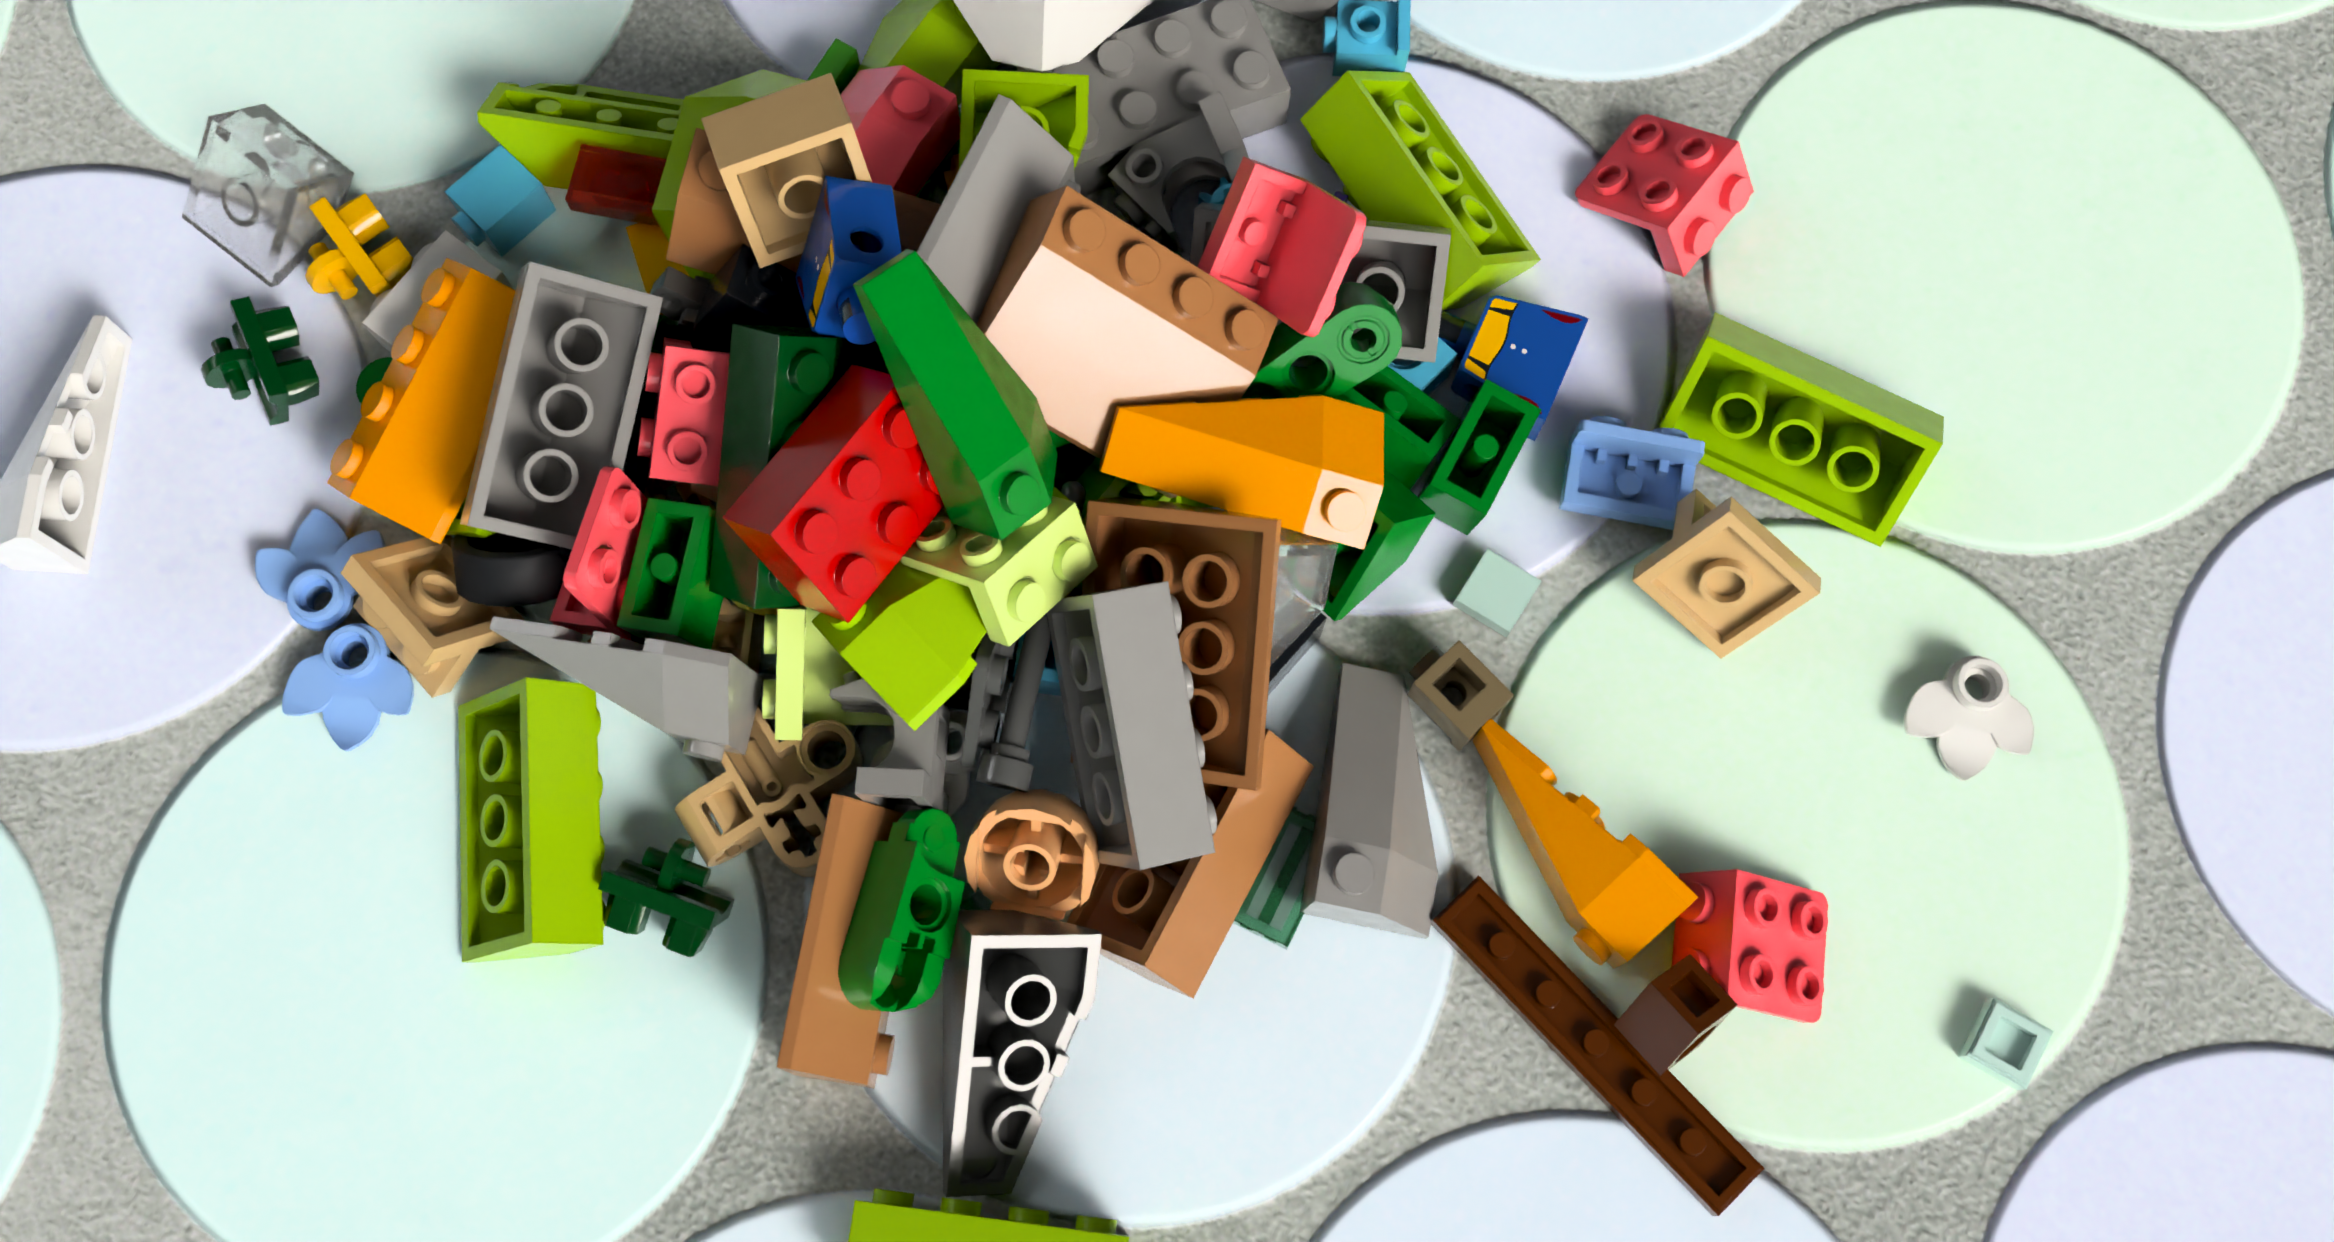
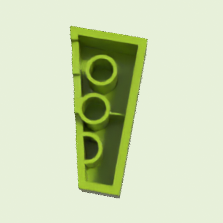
[848,1188,1129,1242]

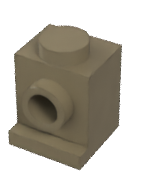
[1407,640,1514,752]

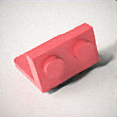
[1575,114,1754,277]
[1198,156,1366,337]
[637,338,730,486]
[549,466,648,640]
[1671,869,1828,1023]

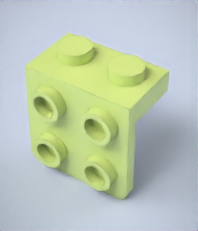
[900,496,1098,647]
[762,606,894,740]

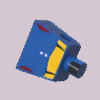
[795,176,901,345]
[1439,295,1589,441]

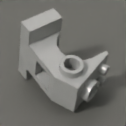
[1108,91,1249,253]
[829,671,950,814]

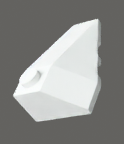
[953,0,1154,73]
[0,315,133,575]

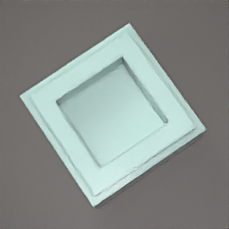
[1453,548,1541,638]
[1958,998,2054,1091]

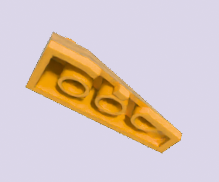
[1098,394,1384,550]
[1472,718,1698,969]

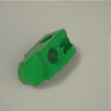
[1241,282,1402,399]
[838,809,965,1012]

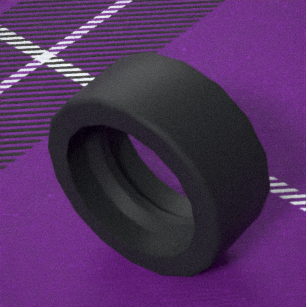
[451,532,567,607]

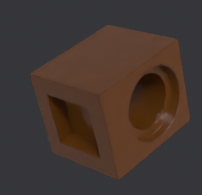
[1614,954,1738,1076]

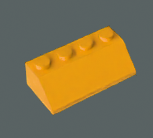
[327,258,515,544]

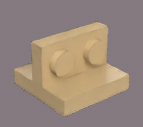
[1632,489,1821,659]
[341,535,526,698]

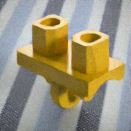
[305,193,413,300]

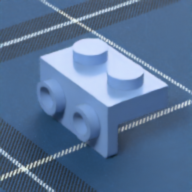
[1559,416,1705,530]

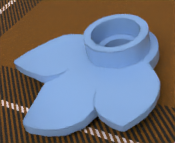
[255,508,385,631]
[282,623,414,751]

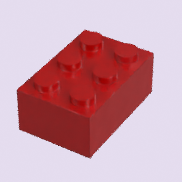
[722,365,944,623]

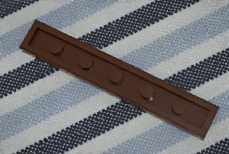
[1431,875,1765,1216]

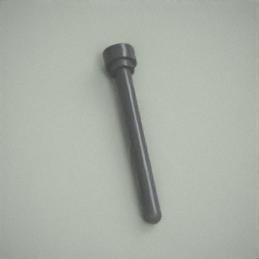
[976,481,1086,792]

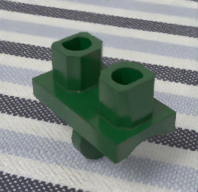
[201,296,319,426]
[598,838,735,957]

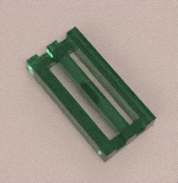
[1233,806,1317,950]

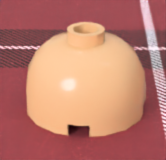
[964,789,1100,921]

